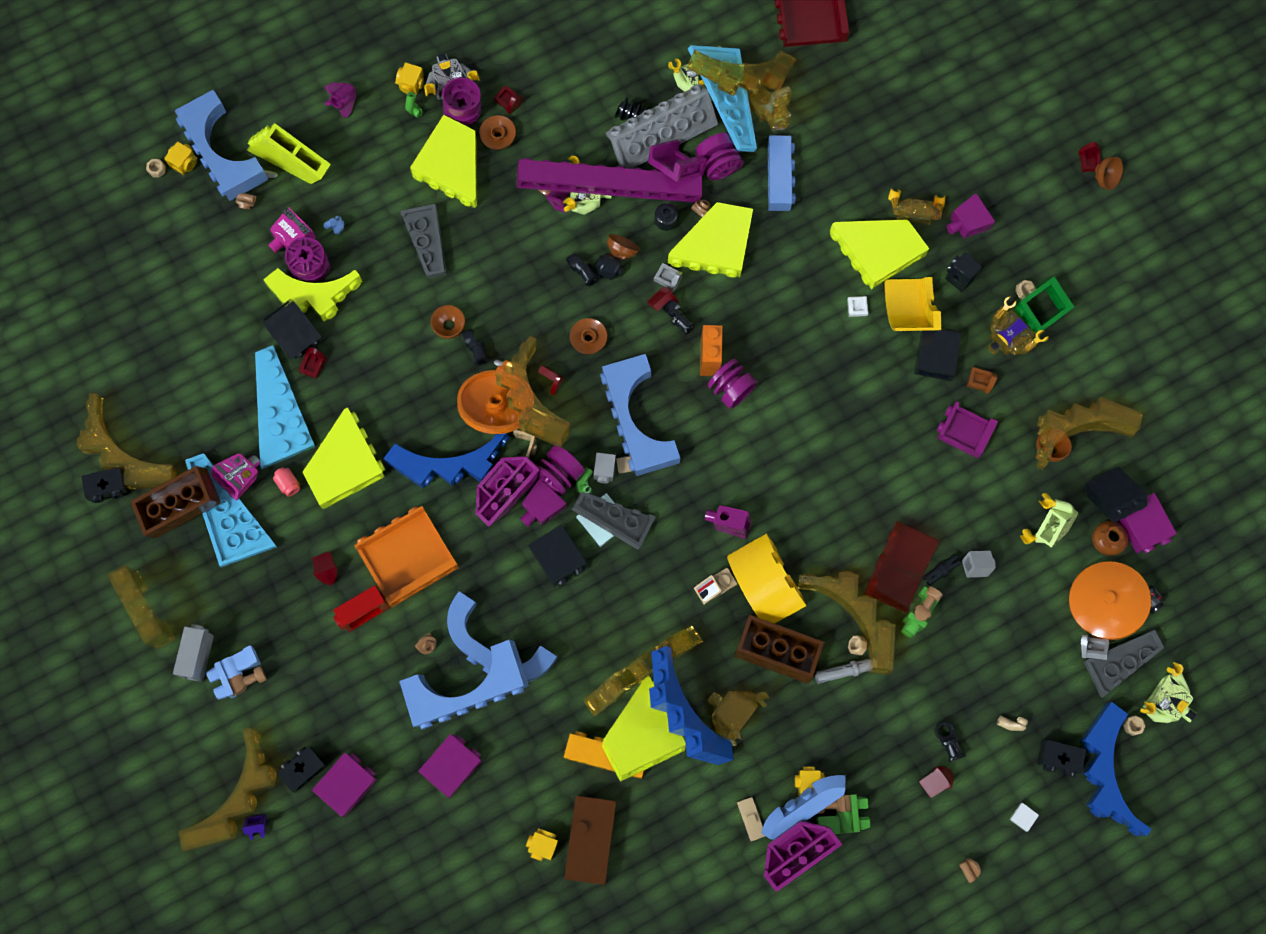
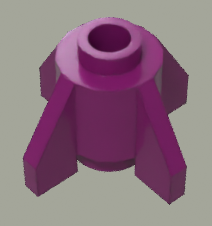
[324,83,356,118]

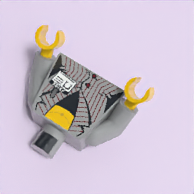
[424,54,480,100]

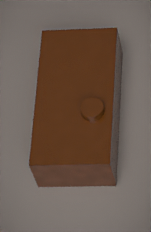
[130,466,221,538]
[734,615,824,684]
[564,796,616,885]

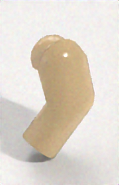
[997,716,1028,731]

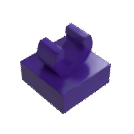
[242,814,267,840]

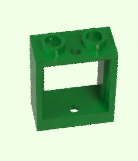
[1012,276,1074,334]

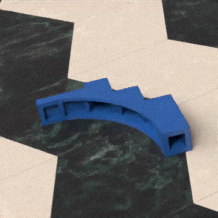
[384,432,511,489]
[649,646,734,765]
[1079,702,1151,837]

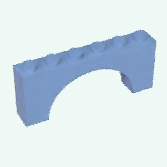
[175,90,268,201]
[600,354,680,476]
[399,640,529,730]

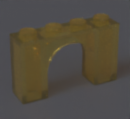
[107,565,175,649]

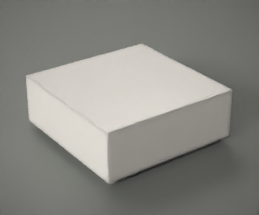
[847,296,868,317]
[1010,803,1039,832]

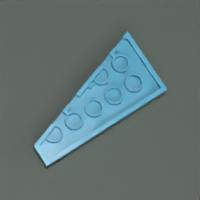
[688,45,757,152]
[255,345,315,469]
[185,453,277,568]

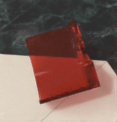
[864,521,938,613]

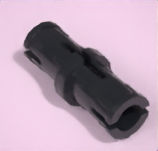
[923,554,961,586]

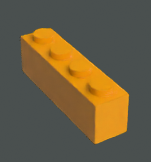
[564,731,644,779]

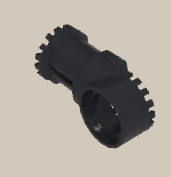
[566,252,600,287]
[662,300,696,336]
[462,329,491,366]
[934,722,966,762]

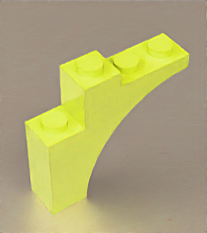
[263,268,363,321]

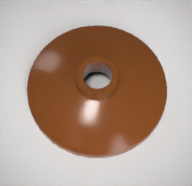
[479,115,516,150]
[570,318,607,355]

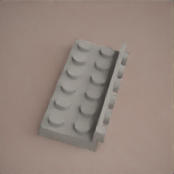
[606,84,718,169]

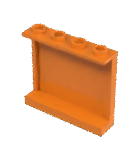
[354,506,459,608]

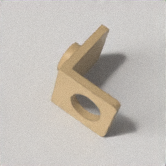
[514,430,538,459]

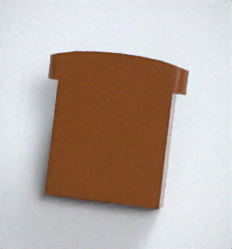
[967,367,997,394]

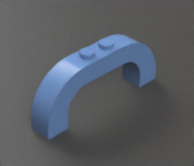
[447,592,557,682]

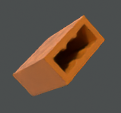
[700,325,722,376]

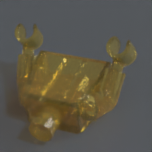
[707,690,770,746]

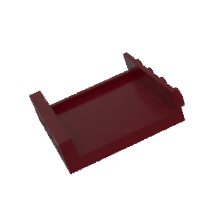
[775,0,849,47]

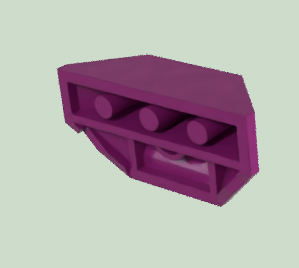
[475,456,540,527]
[764,820,842,892]

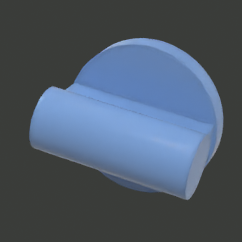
[323,216,344,235]

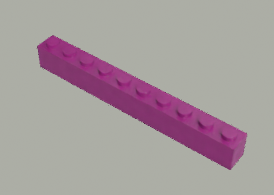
[516,158,702,203]

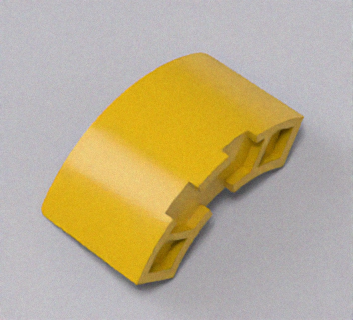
[884,277,941,331]
[727,533,806,624]

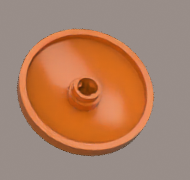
[457,370,534,434]
[1069,562,1151,640]

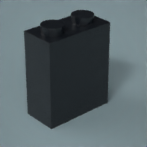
[260,298,321,359]
[914,329,961,381]
[1086,467,1147,523]
[528,525,587,587]

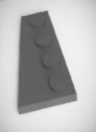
[400,204,446,278]
[571,492,656,550]
[1083,630,1164,698]

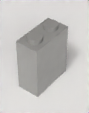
[173,624,214,682]

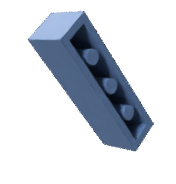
[768,136,795,211]

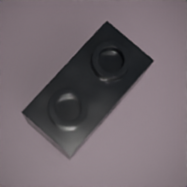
[945,252,982,292]
[81,467,129,503]
[1037,740,1086,777]
[277,747,327,793]

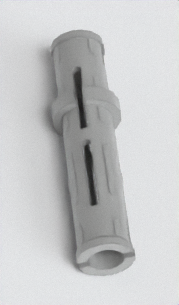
[815,658,875,684]

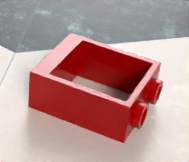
[333,585,390,632]

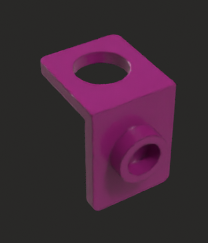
[546,191,571,213]

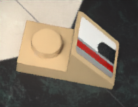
[694,568,737,605]

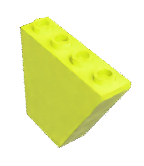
[410,115,477,208]
[247,123,331,184]
[668,202,753,278]
[830,220,929,289]
[303,408,385,509]
[602,676,686,782]

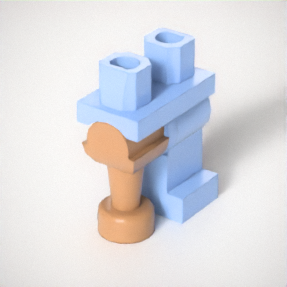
[206,645,267,699]

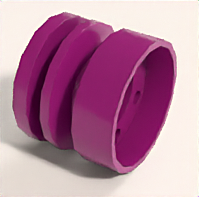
[442,77,481,126]
[696,132,743,181]
[285,237,330,283]
[707,359,758,409]
[536,444,585,496]

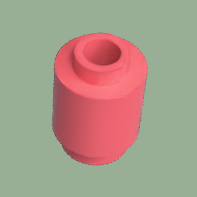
[273,467,300,497]

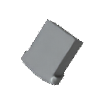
[654,263,683,292]
[1081,634,1109,660]

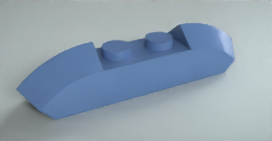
[762,775,845,840]

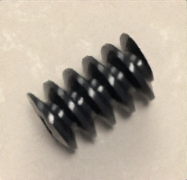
[615,97,648,121]

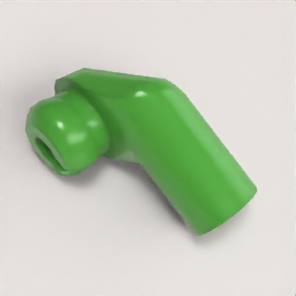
[405,92,423,118]
[576,467,593,494]

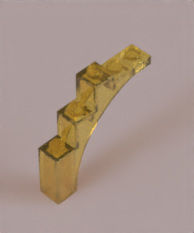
[687,50,796,96]
[742,62,792,132]
[495,336,570,448]
[77,393,177,489]
[1035,397,1143,470]
[797,571,895,675]
[583,625,703,717]
[178,728,277,851]

